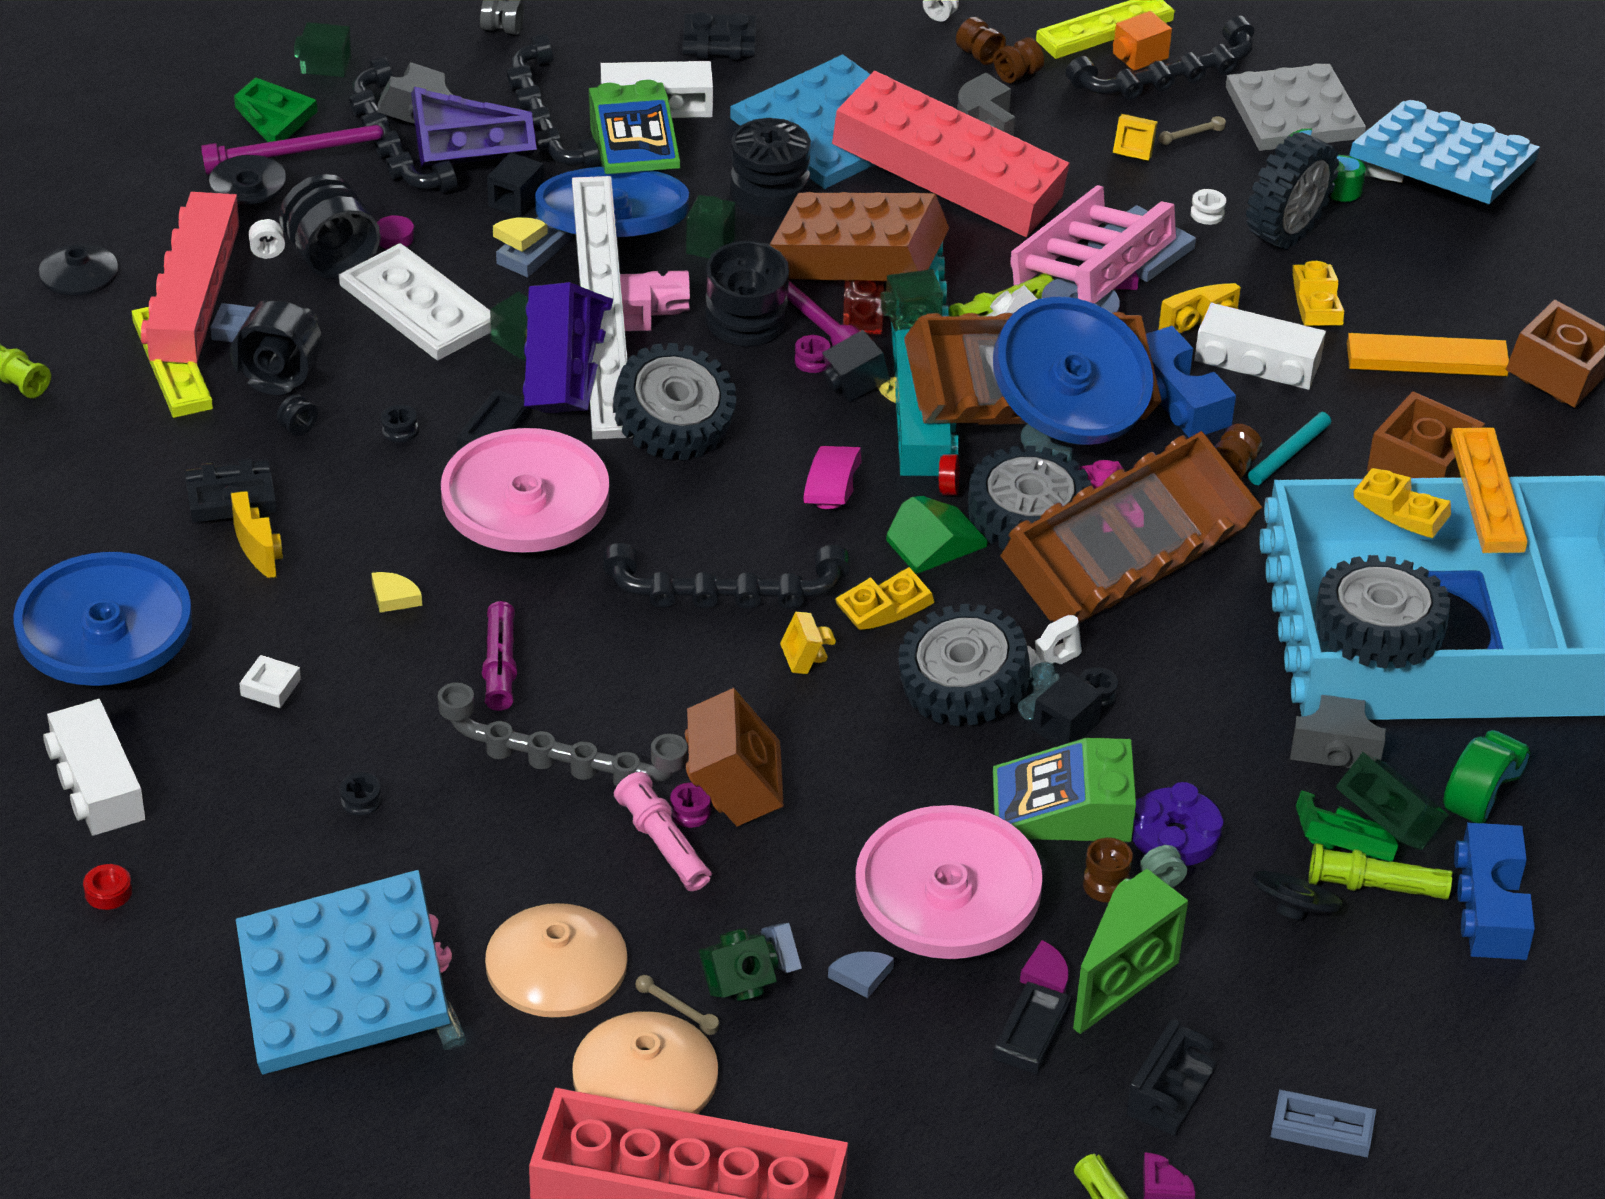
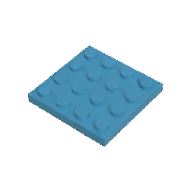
[730,55,875,189]
[1349,100,1540,204]
[236,870,451,1075]

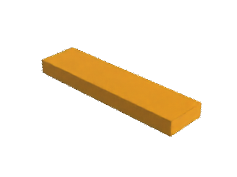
[1347,333,1509,376]
[1450,428,1528,553]

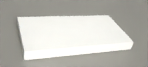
[339,243,499,361]

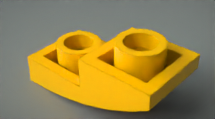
[1293,261,1344,326]
[1158,283,1241,333]
[1353,468,1451,538]
[231,491,283,578]
[835,567,934,630]

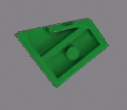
[234,77,318,142]
[1296,790,1398,862]

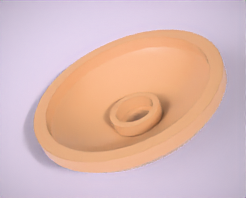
[485,904,627,1017]
[572,1012,718,1114]

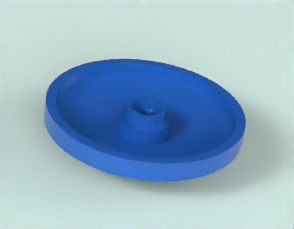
[535,167,689,237]
[993,297,1153,445]
[13,552,192,686]

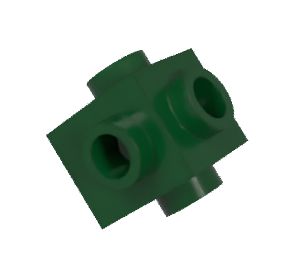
[699,928,778,1000]

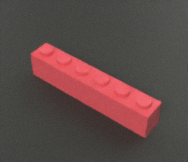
[141,192,239,363]

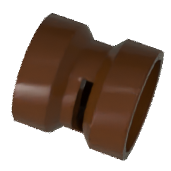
[956,17,1006,65]
[993,37,1044,83]
[1215,424,1263,478]
[1083,837,1133,903]

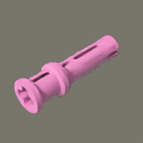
[614,772,712,891]

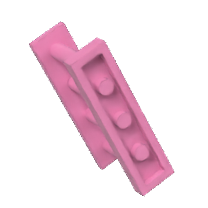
[1010,185,1176,304]

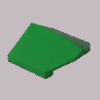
[886,496,987,574]

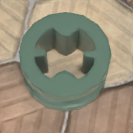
[1140,845,1187,887]

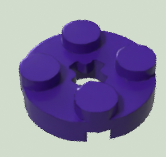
[1132,782,1223,866]

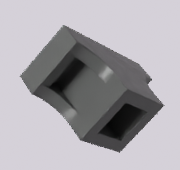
[377,62,453,124]
[1290,695,1386,772]

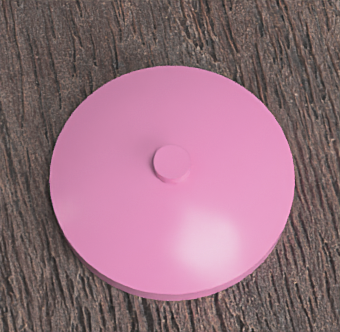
[441,428,609,553]
[856,805,1042,959]

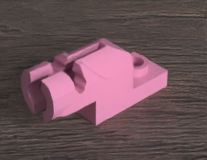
[620,270,690,331]

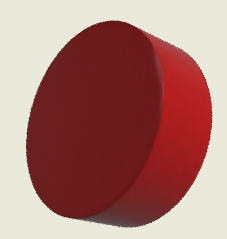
[939,454,960,496]
[83,864,132,910]

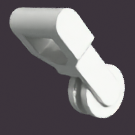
[1027,615,1082,679]

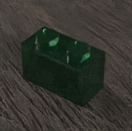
[1336,752,1448,850]

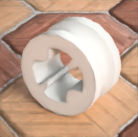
[923,0,959,22]
[1191,189,1226,225]
[248,219,285,259]

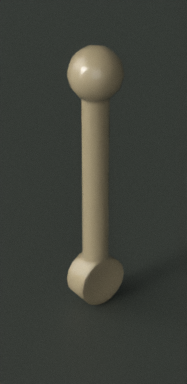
[1158,116,1226,145]
[635,975,719,1035]

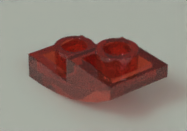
[843,280,884,335]

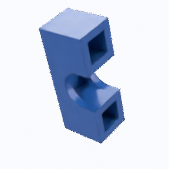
[1146,326,1236,437]
[1454,822,1535,960]

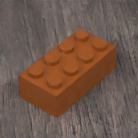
[770,192,949,281]

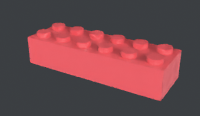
[832,70,1070,238]
[529,1088,848,1199]

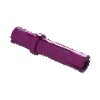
[482,601,517,711]

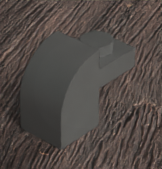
[957,73,1015,136]

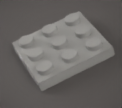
[1226,64,1366,151]

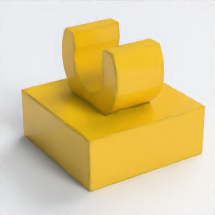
[1113,114,1158,161]
[780,612,836,674]

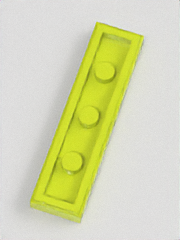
[1036,0,1175,59]
[132,307,213,418]

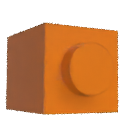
[1113,11,1172,71]

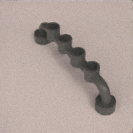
[438,683,687,787]

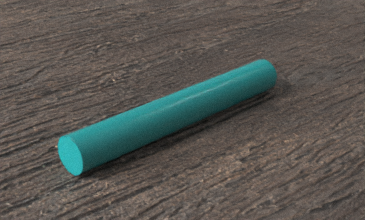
[1248,412,1331,485]

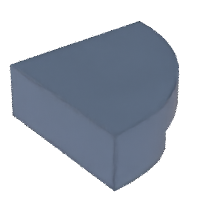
[760,923,802,973]
[828,951,894,998]

